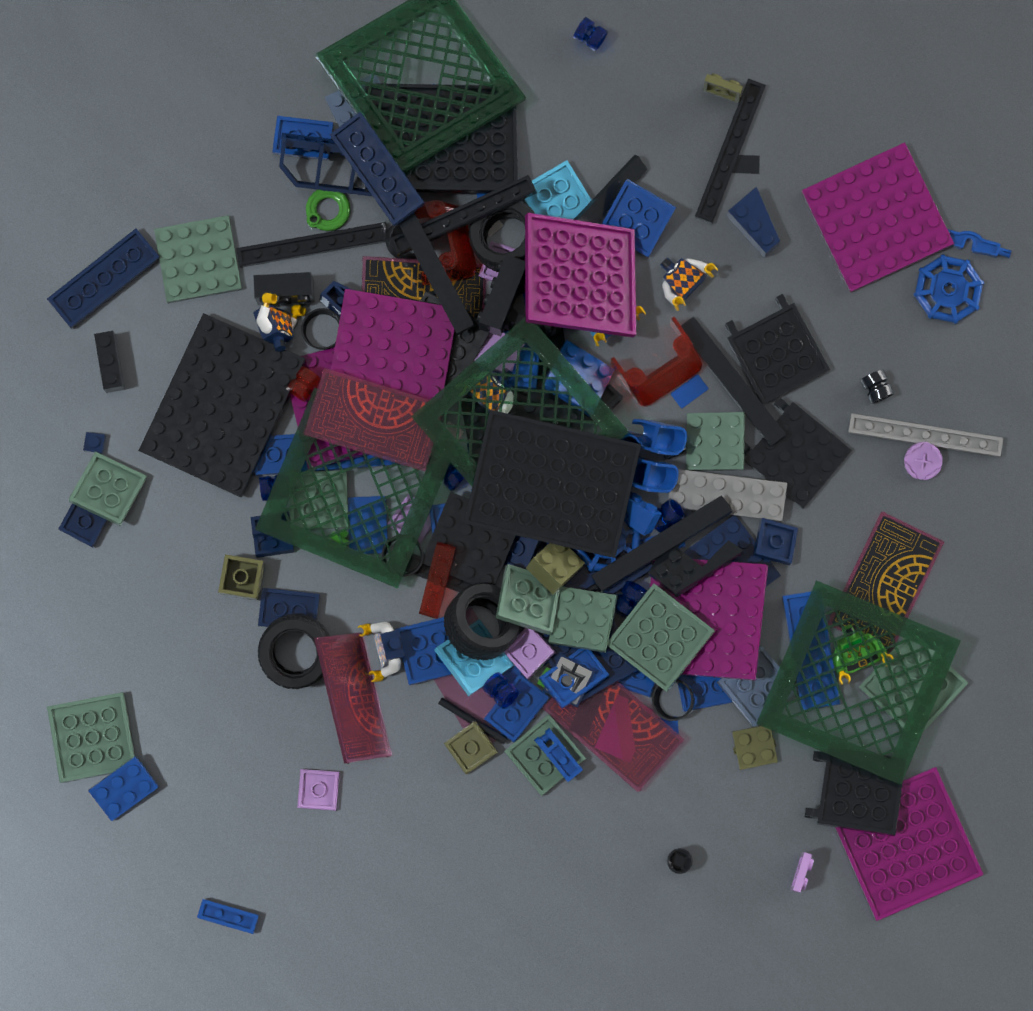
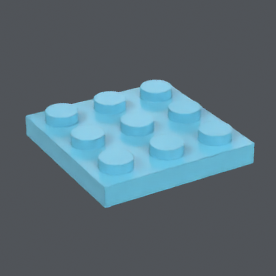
[524,160,591,220]
[434,619,514,697]

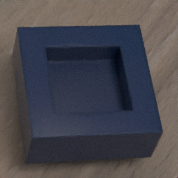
[83,432,106,454]

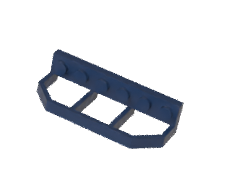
[279,133,372,196]

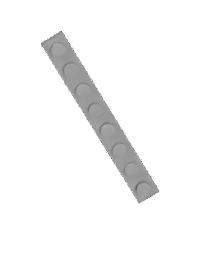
[848,413,1003,458]

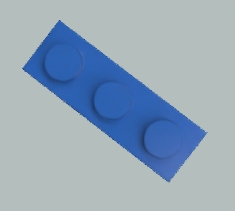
[197,899,259,934]

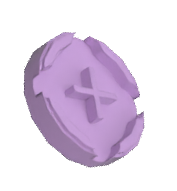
[904,442,942,480]

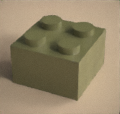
[526,543,585,595]
[218,554,265,601]

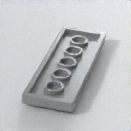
[668,469,787,521]

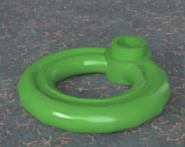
[306,190,351,231]

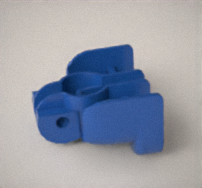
[612,419,687,493]

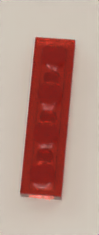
[419,542,456,619]

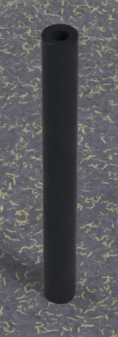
[438,698,508,744]

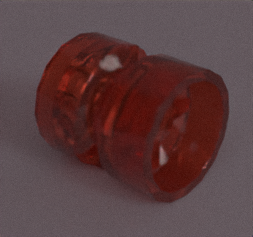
[286,366,322,402]

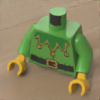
[832,625,894,686]

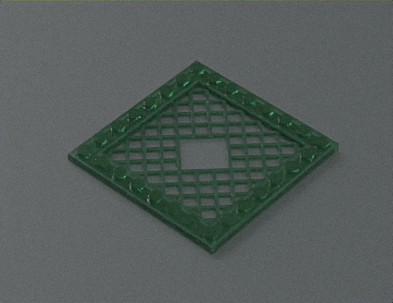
[316,0,526,172]
[411,317,629,487]
[255,388,457,589]
[756,580,961,785]

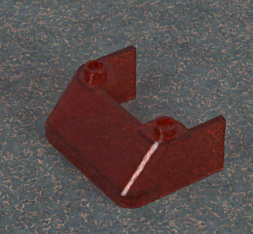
[414,200,477,286]
[610,317,702,407]

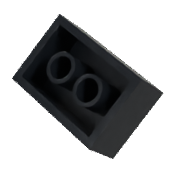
[253,272,315,307]

